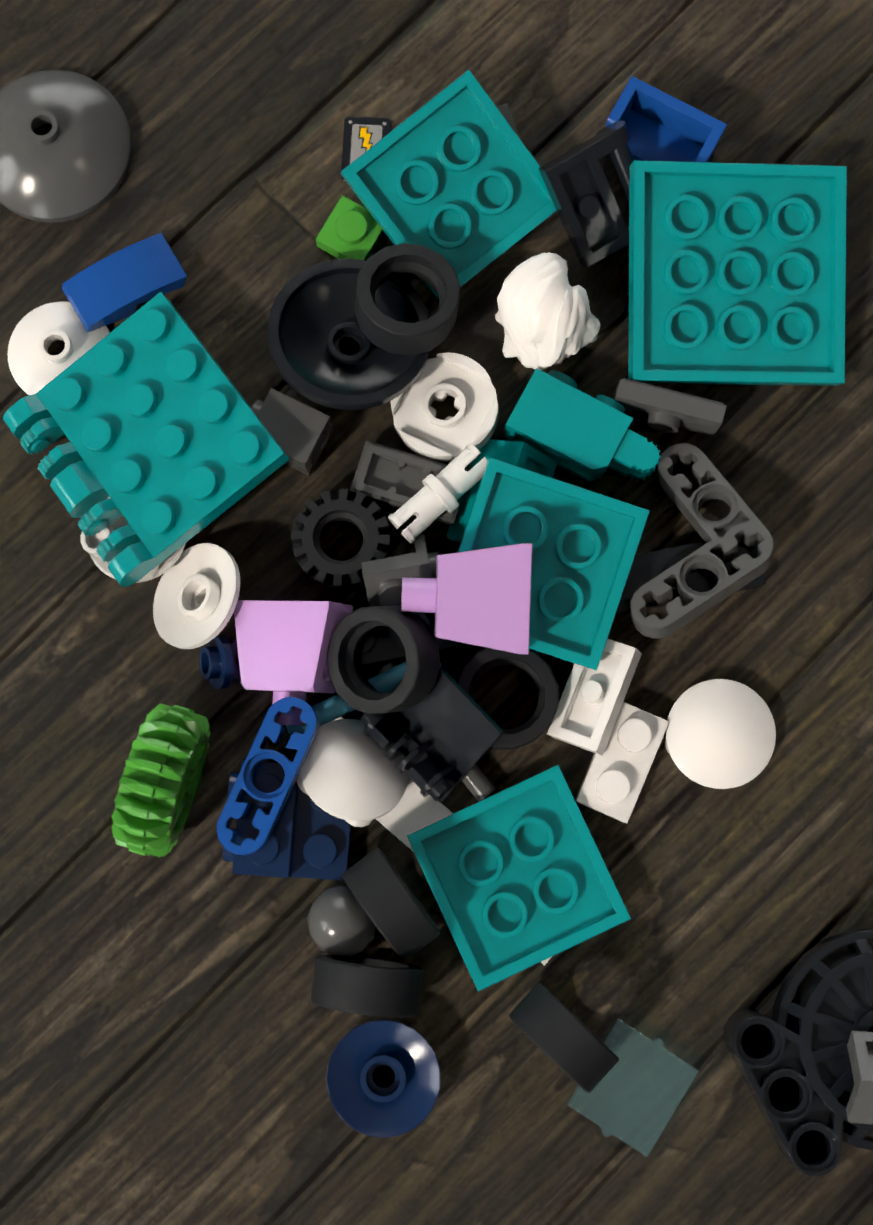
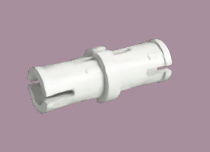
[388,443,488,544]

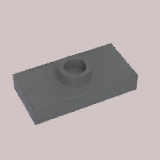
[613,378,727,437]
[350,440,466,526]

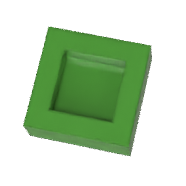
[316,195,385,261]

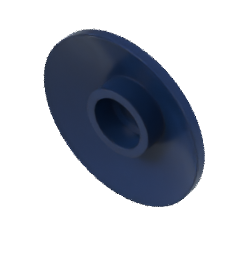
[326,1019,440,1138]

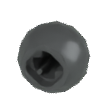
[307,885,377,957]

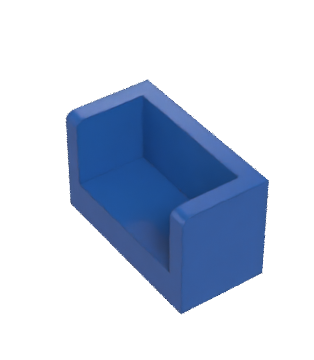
[605,76,727,162]

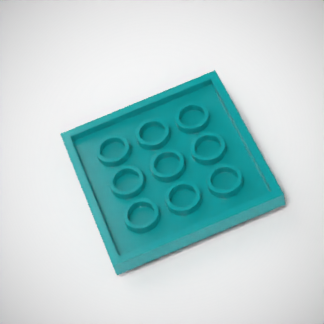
[628,160,847,386]

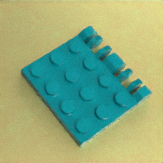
[3,292,290,587]

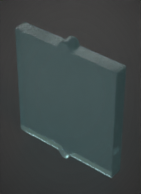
[567,1019,699,1157]

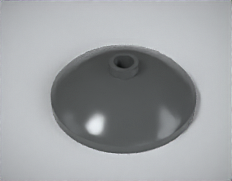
[0,70,132,223]

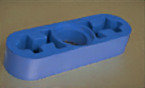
[217,697,319,855]

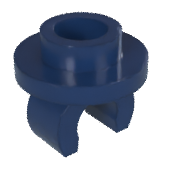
[199,634,241,690]

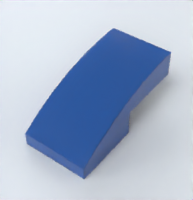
[62,233,187,333]

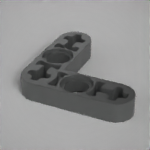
[631,443,773,639]

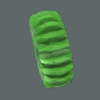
[111,703,211,857]

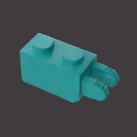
[503,368,661,482]

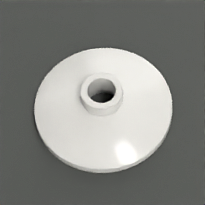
[8,302,110,395]
[153,543,240,649]

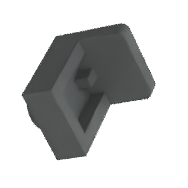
[361,534,439,607]

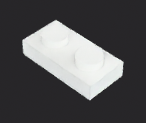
[547,639,642,756]
[575,702,669,824]

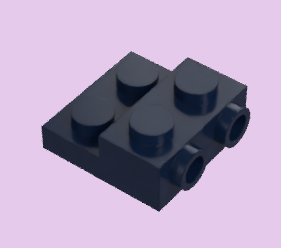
[223,761,352,881]

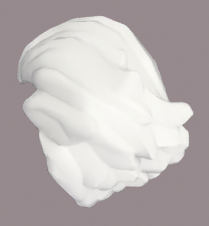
[495,252,601,370]

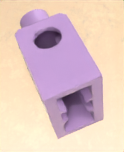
[401,543,532,654]
[234,600,353,726]

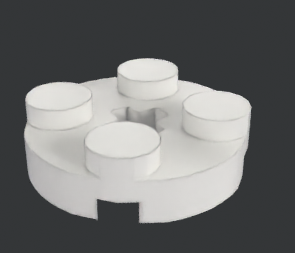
[391,352,499,462]

